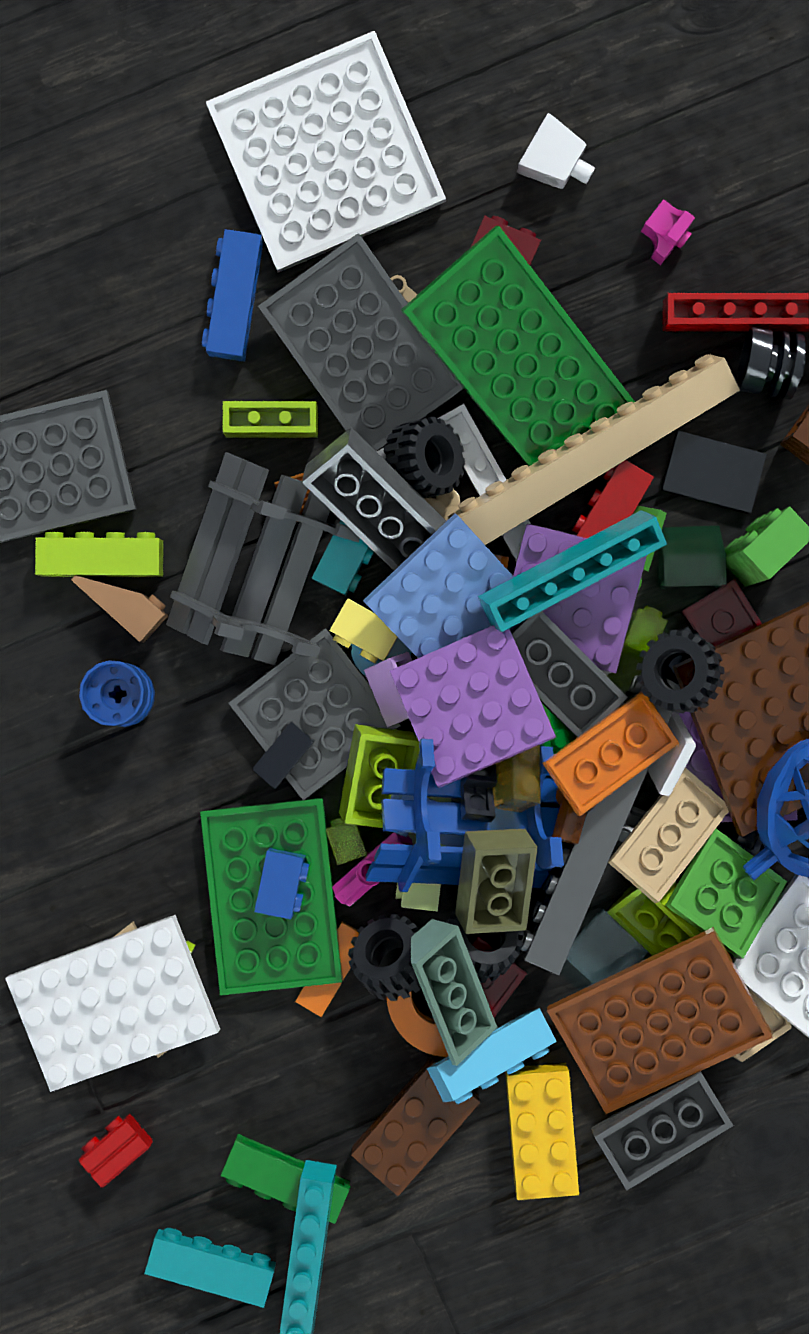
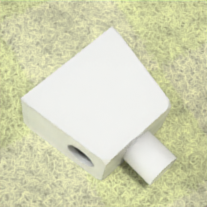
[517,113,595,189]

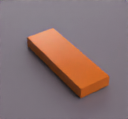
[295,921,359,1017]

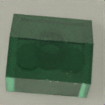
[658,526,727,589]

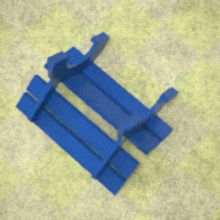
[366,738,564,892]

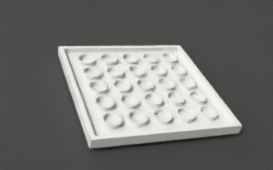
[206,31,446,273]

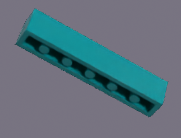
[477,510,667,632]
[280,1160,337,1334]

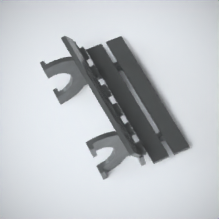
[166,452,360,665]

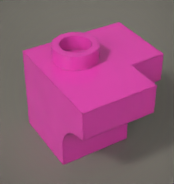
[641,199,695,265]

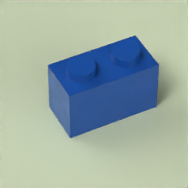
[254,848,310,919]

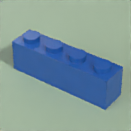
[202,229,264,362]

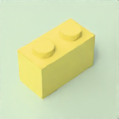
[329,598,398,664]

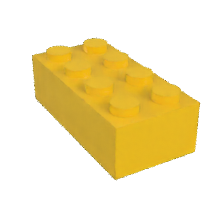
[505,1063,579,1200]

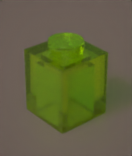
[624,606,667,652]
[326,817,367,865]

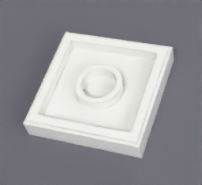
[648,712,696,796]

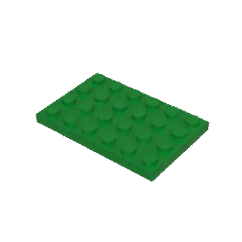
[200,798,343,995]

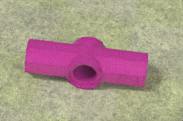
[332,832,413,907]

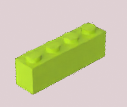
[35,532,163,577]

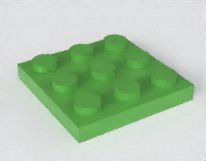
[665,829,787,959]

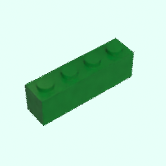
[221,1134,350,1224]

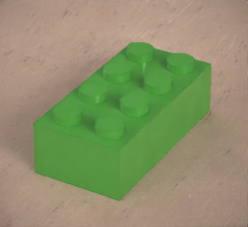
[720,506,809,587]

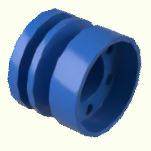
[79,660,155,727]

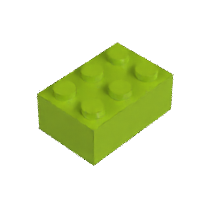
[339,724,420,828]

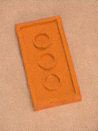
[542,692,679,816]

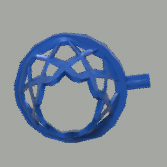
[743,739,809,880]

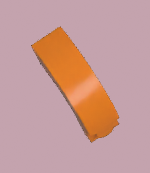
[387,992,449,1057]

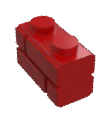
[79,1114,153,1188]

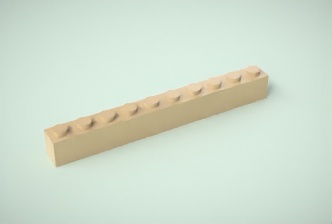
[453,354,740,545]

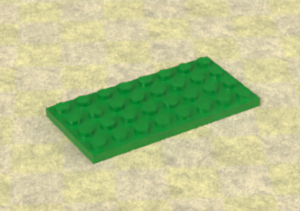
[401,226,635,467]

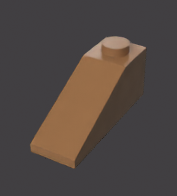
[71,575,168,643]

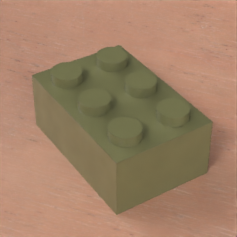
[455,829,537,934]

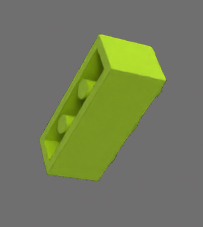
[223,401,318,438]

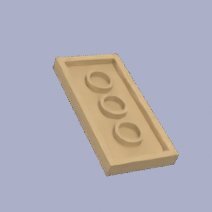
[608,767,729,903]

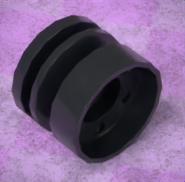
[737,326,805,400]

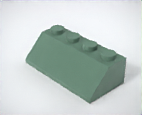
[411,919,497,1066]

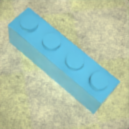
[427,1008,557,1104]

